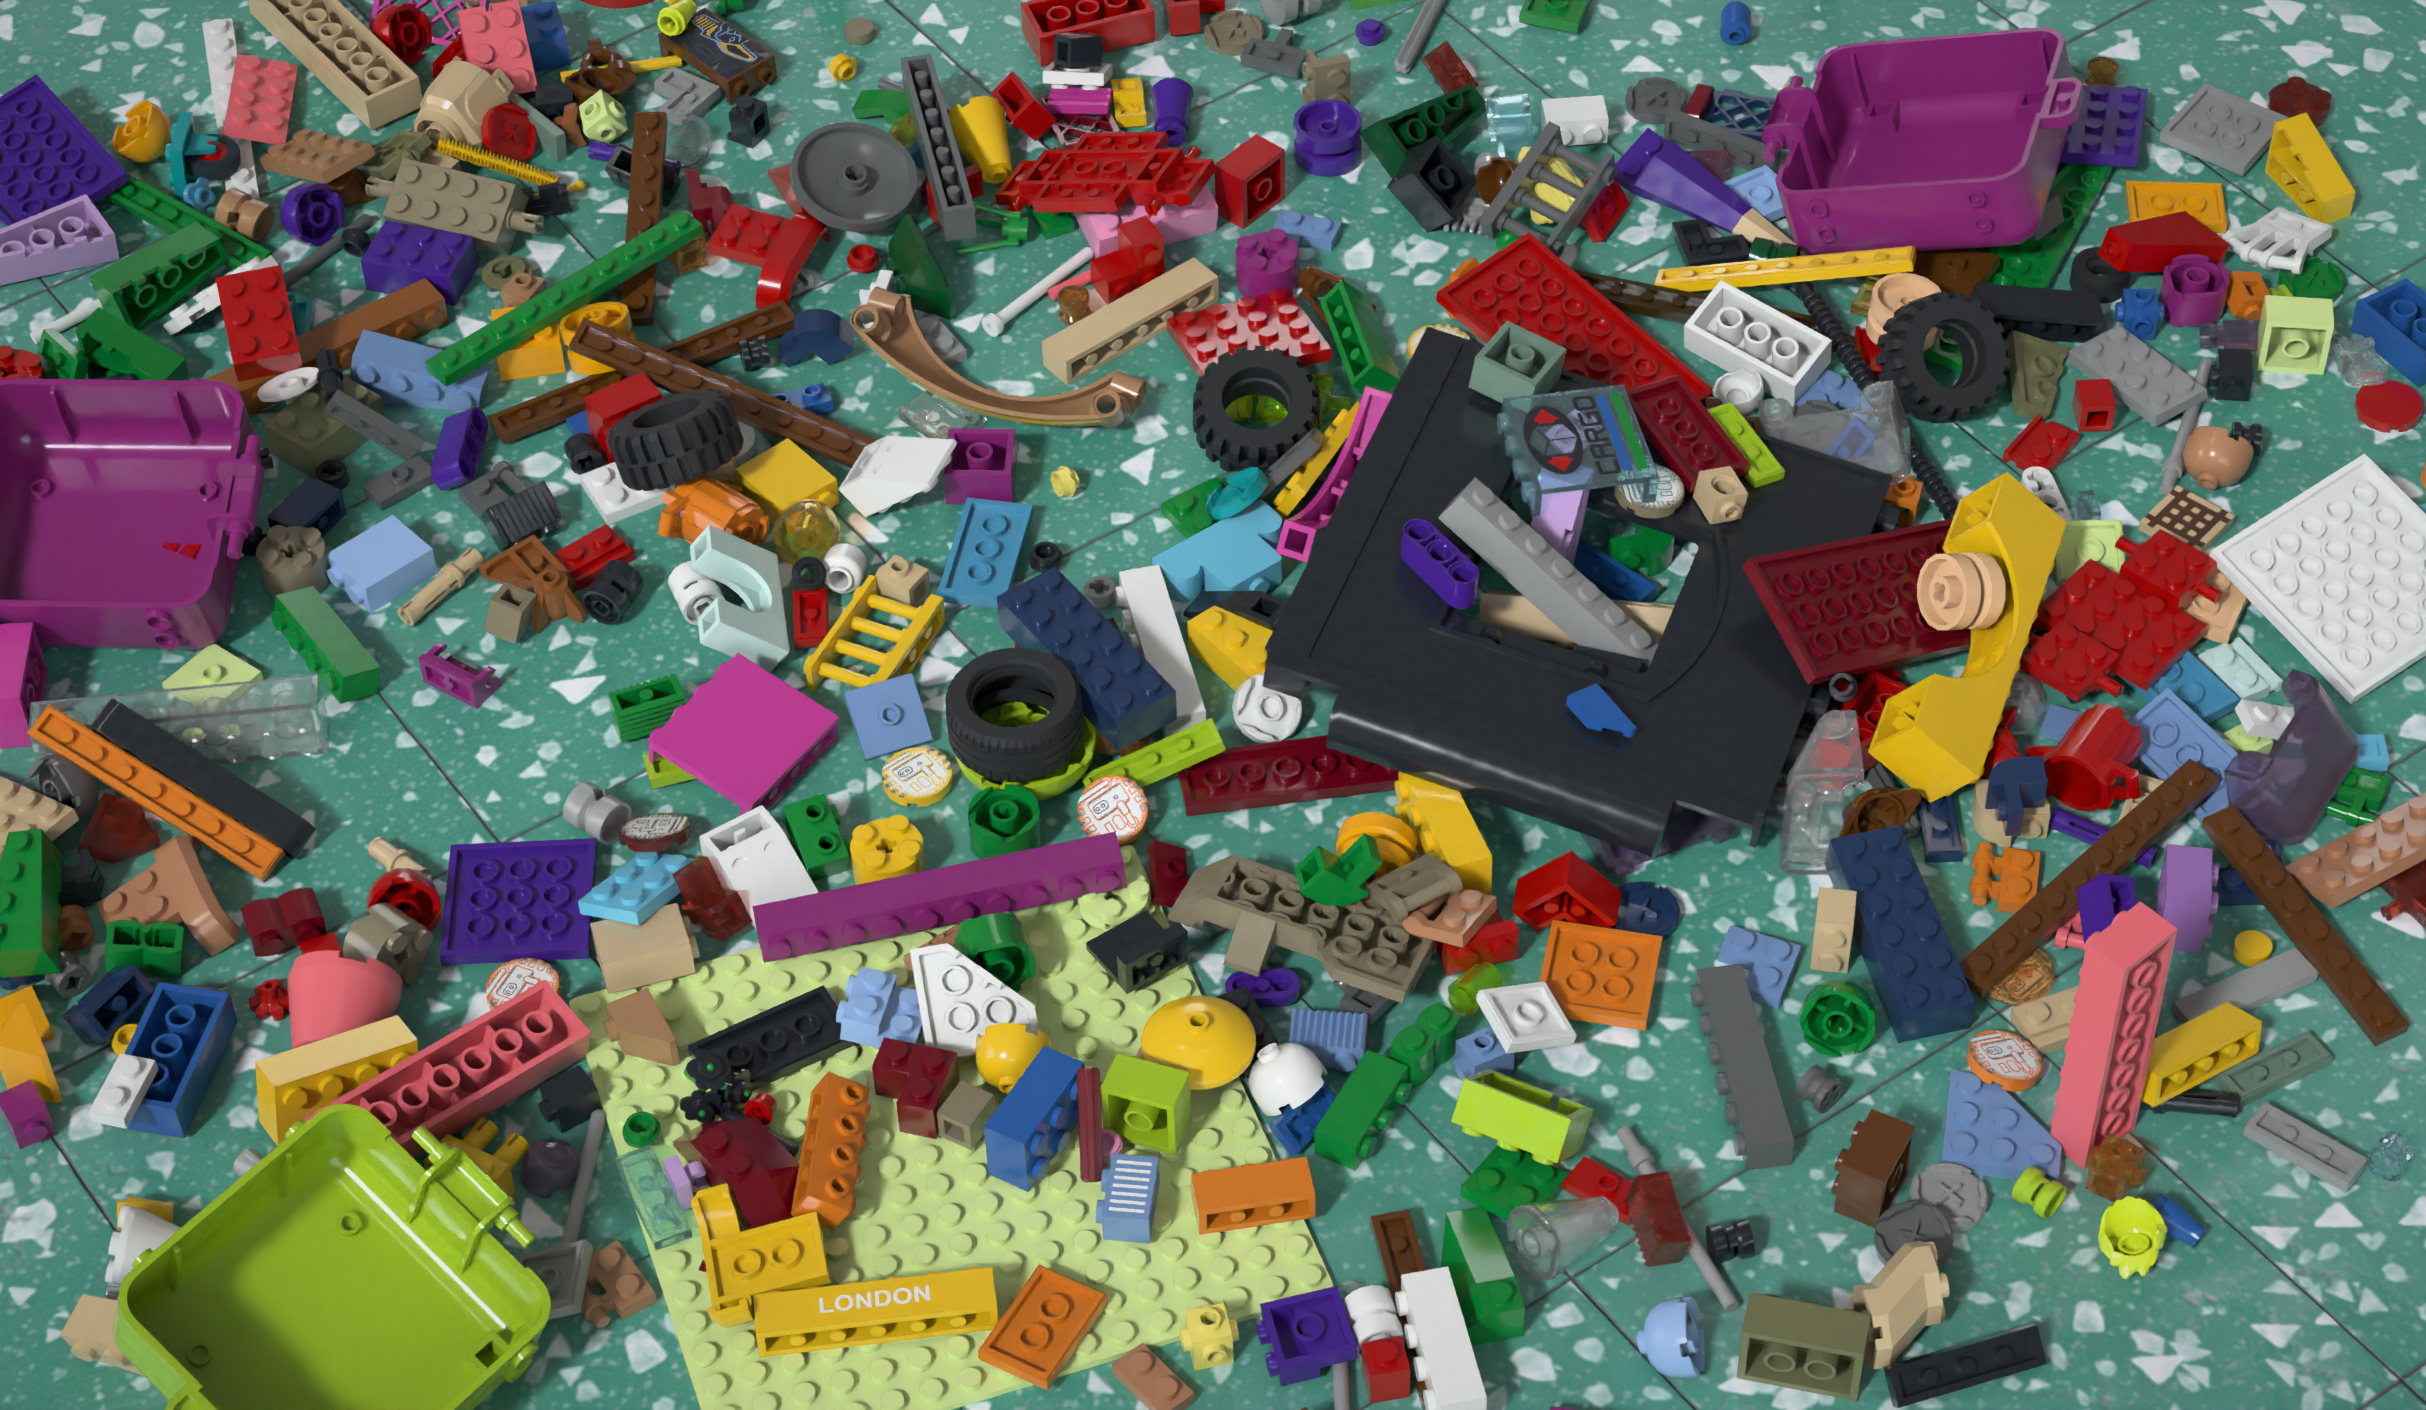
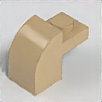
[1971,779,2051,848]

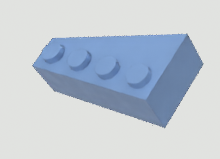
[350,329,491,411]

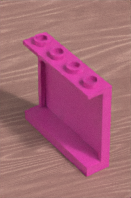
[648,653,839,816]

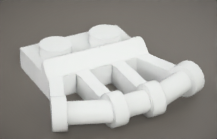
[2221,207,2332,275]

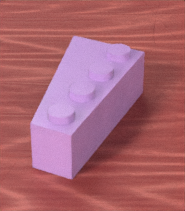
[0,194,120,286]
[1513,467,1594,592]

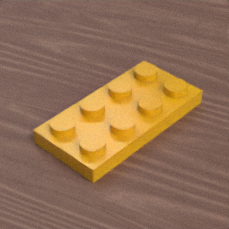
[1272,401,1360,522]

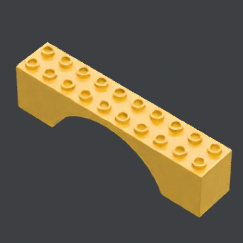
[1868,472,2067,803]

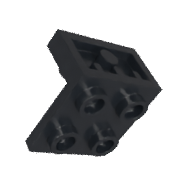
[1086,911,1189,994]

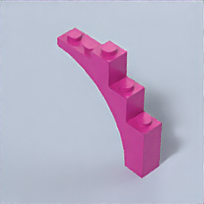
[1276,386,1393,563]

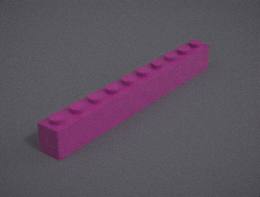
[752,832,1127,963]

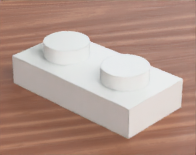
[2235,699,2312,745]
[88,1053,158,1129]

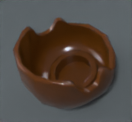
[1476,156,1519,204]

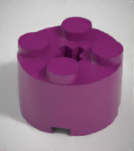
[1235,228,1300,297]
[2158,254,2230,328]

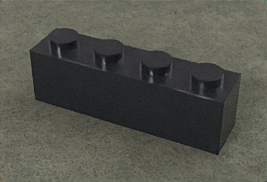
[1969,283,2105,343]

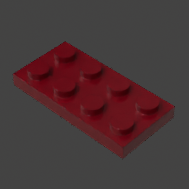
[1621,375,1750,493]

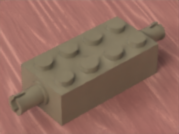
[365,158,544,256]

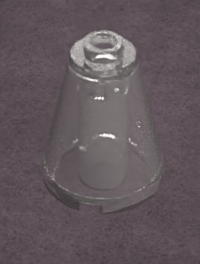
[1507,1196,1619,1281]

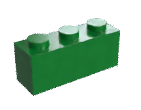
[1314,1049,1412,1171]

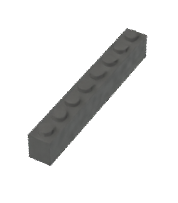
[901,54,977,242]

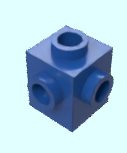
[2115,288,2164,340]

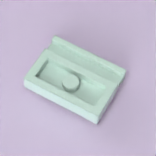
[2197,637,2283,701]

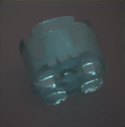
[1485,93,1534,158]

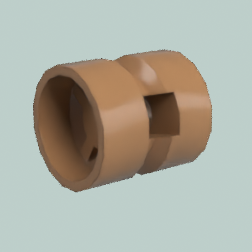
[215,187,275,243]

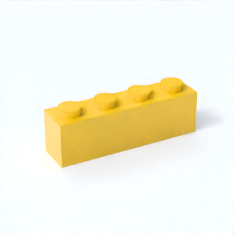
[2141,1002,2262,1107]

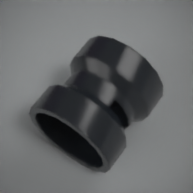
[1705,1218,1755,1264]

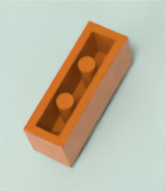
[1191,1157,1315,1235]

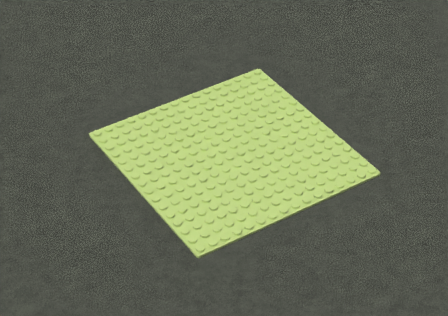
[569,845,1333,1410]

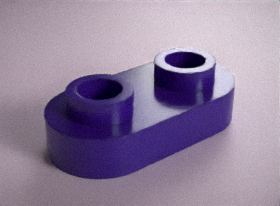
[1225,968,1300,1008]

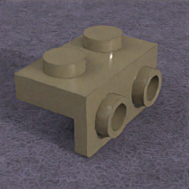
[1302,49,1350,105]

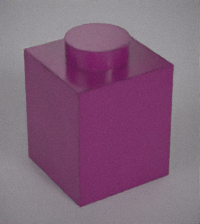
[0,1079,56,1149]

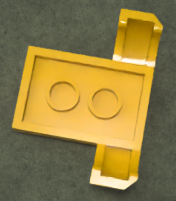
[691,1183,831,1328]

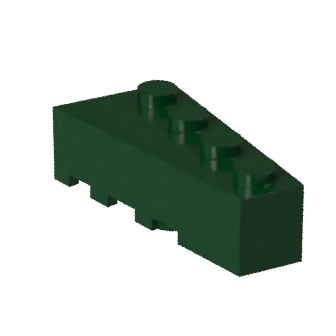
[1359,83,1489,178]

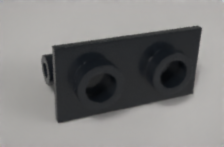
[521,181,572,216]

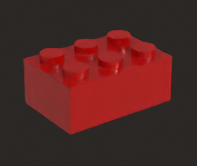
[215,265,303,382]

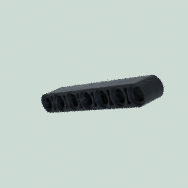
[90,698,316,859]

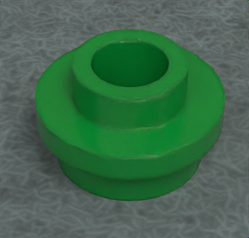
[622,1111,661,1148]

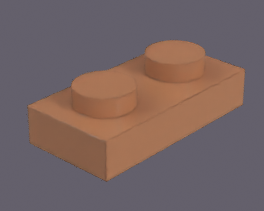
[1112,1343,1195,1410]

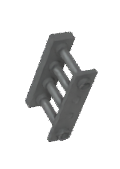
[1480,121,1617,258]

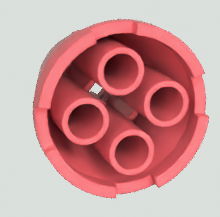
[288,950,403,1049]

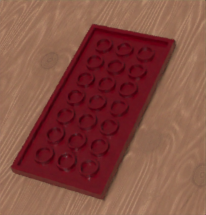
[1742,518,1971,685]

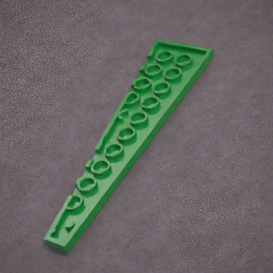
[1923,163,2114,374]

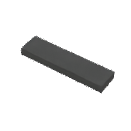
[1664,108,1781,174]

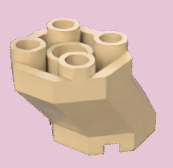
[1851,1241,1950,1369]

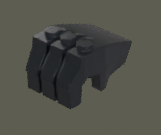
[58,848,105,908]

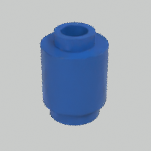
[1720,1,1751,45]

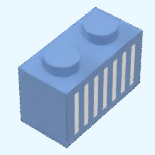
[1096,1153,1160,1244]

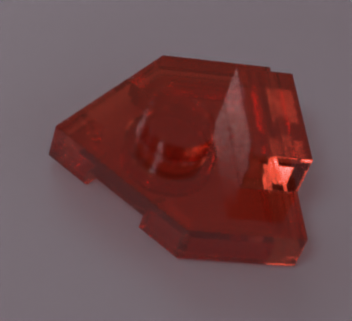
[78,793,161,864]

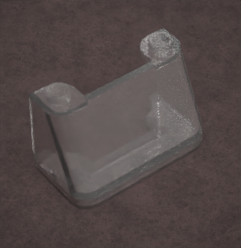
[1759,380,1911,485]
[1778,710,1864,875]

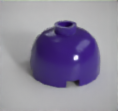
[280,183,344,246]

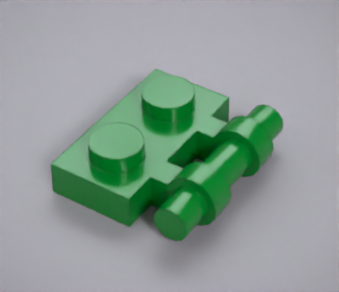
[2300,756,2390,827]

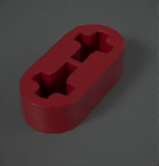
[1685,83,1715,120]

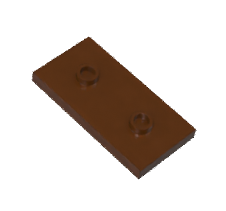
[1858,249,2000,298]

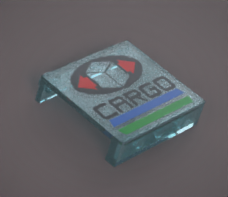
[1497,385,1659,516]

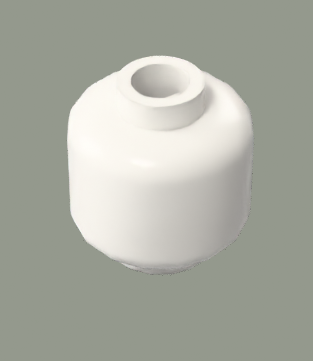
[822,543,868,594]

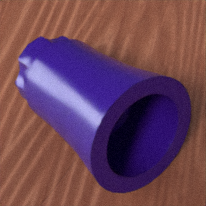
[1151,78,1194,147]

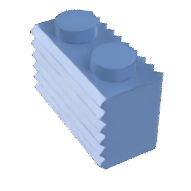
[1288,1008,1368,1072]

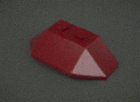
[673,1117,799,1230]

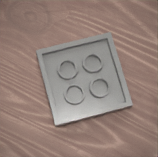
[2159,83,2289,176]

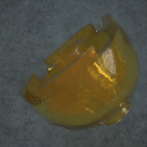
[772,499,841,565]

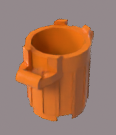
[658,474,769,545]

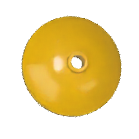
[1141,996,1256,1090]

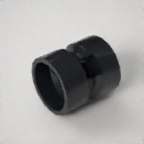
[581,560,644,625]

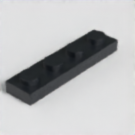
[1883,1323,2047,1408]

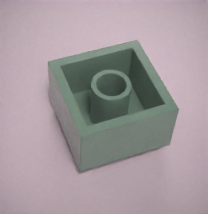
[1469,321,1567,415]

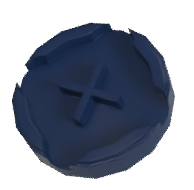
[1610,881,1680,941]

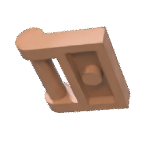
[1403,888,1497,948]

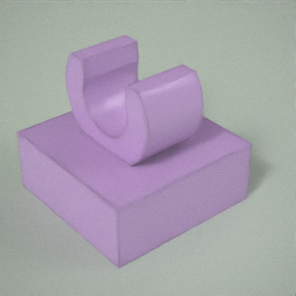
[663,1155,708,1212]

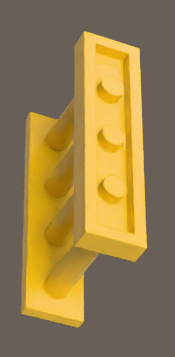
[804,575,946,692]

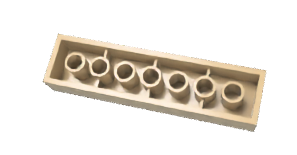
[247,0,423,130]

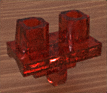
[1421,41,1479,94]

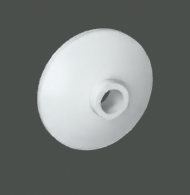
[257,367,319,405]

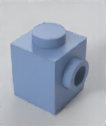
[1453,1026,1514,1079]

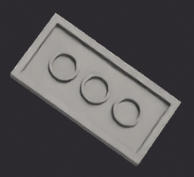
[2068,325,2207,427]

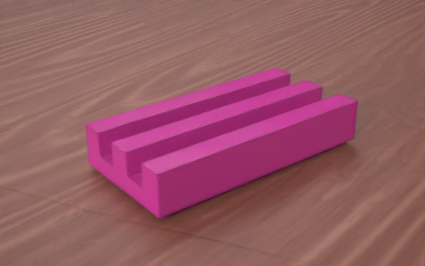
[1046,87,1112,115]

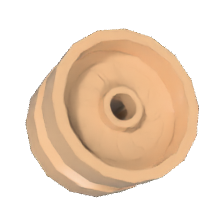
[1866,273,1942,352]
[1917,552,2006,630]

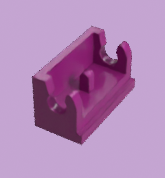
[418,642,502,709]

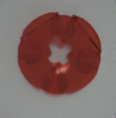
[2266,76,2331,128]

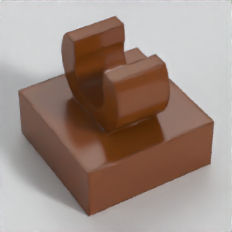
[553,102,588,148]

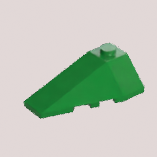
[1441,1207,1525,1346]

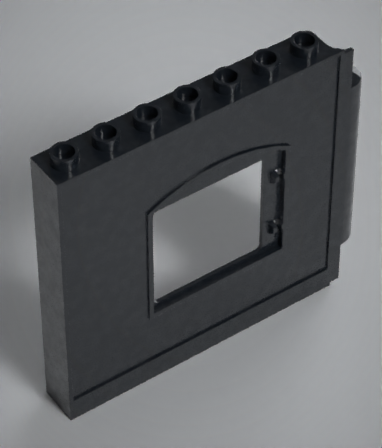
[1262,326,1902,859]

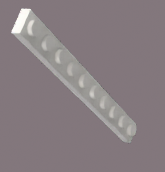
[202,18,260,199]

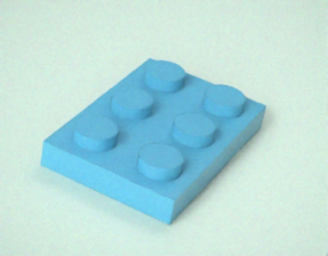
[578,849,704,925]

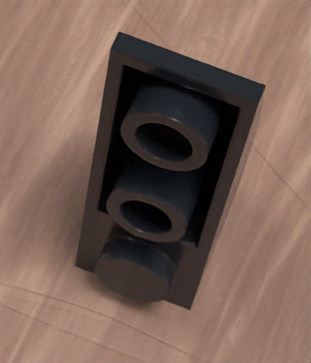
[1183,591,1288,631]

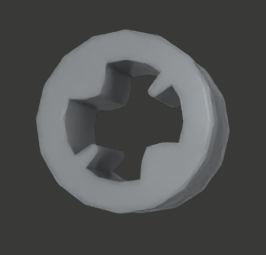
[1084,576,1115,610]

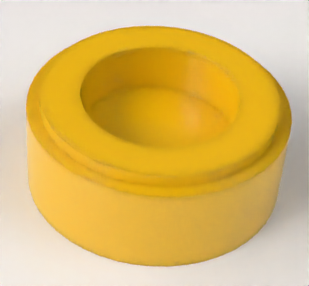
[2233,930,2273,967]

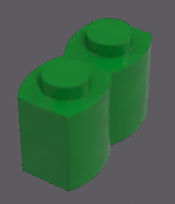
[105,920,184,978]
[1390,1002,1460,1089]

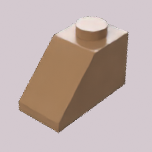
[603,988,680,1066]

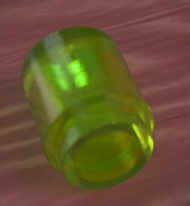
[1448,962,1503,1015]

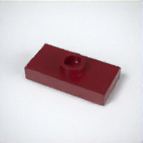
[1148,839,1188,908]

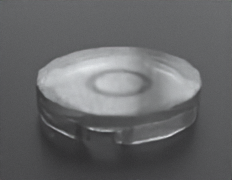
[665,111,712,168]

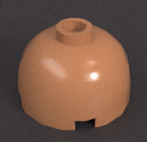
[2182,426,2254,489]

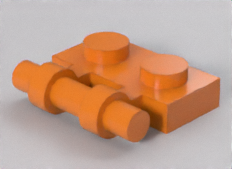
[1969,842,2041,913]

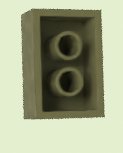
[263,375,385,480]
[1737,1292,1871,1401]

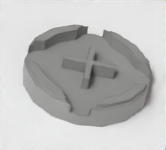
[1908,1162,1989,1233]

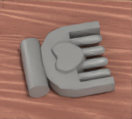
[1444,196,1490,238]

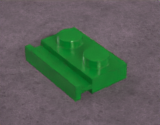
[37,328,89,379]

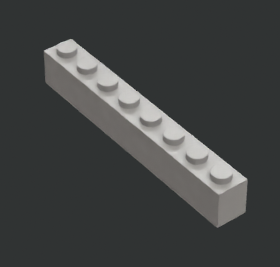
[1438,477,1659,673]

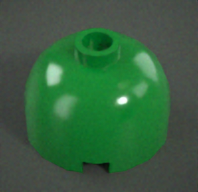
[1799,979,1876,1057]

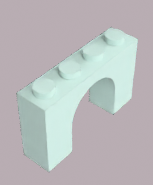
[690,525,790,673]

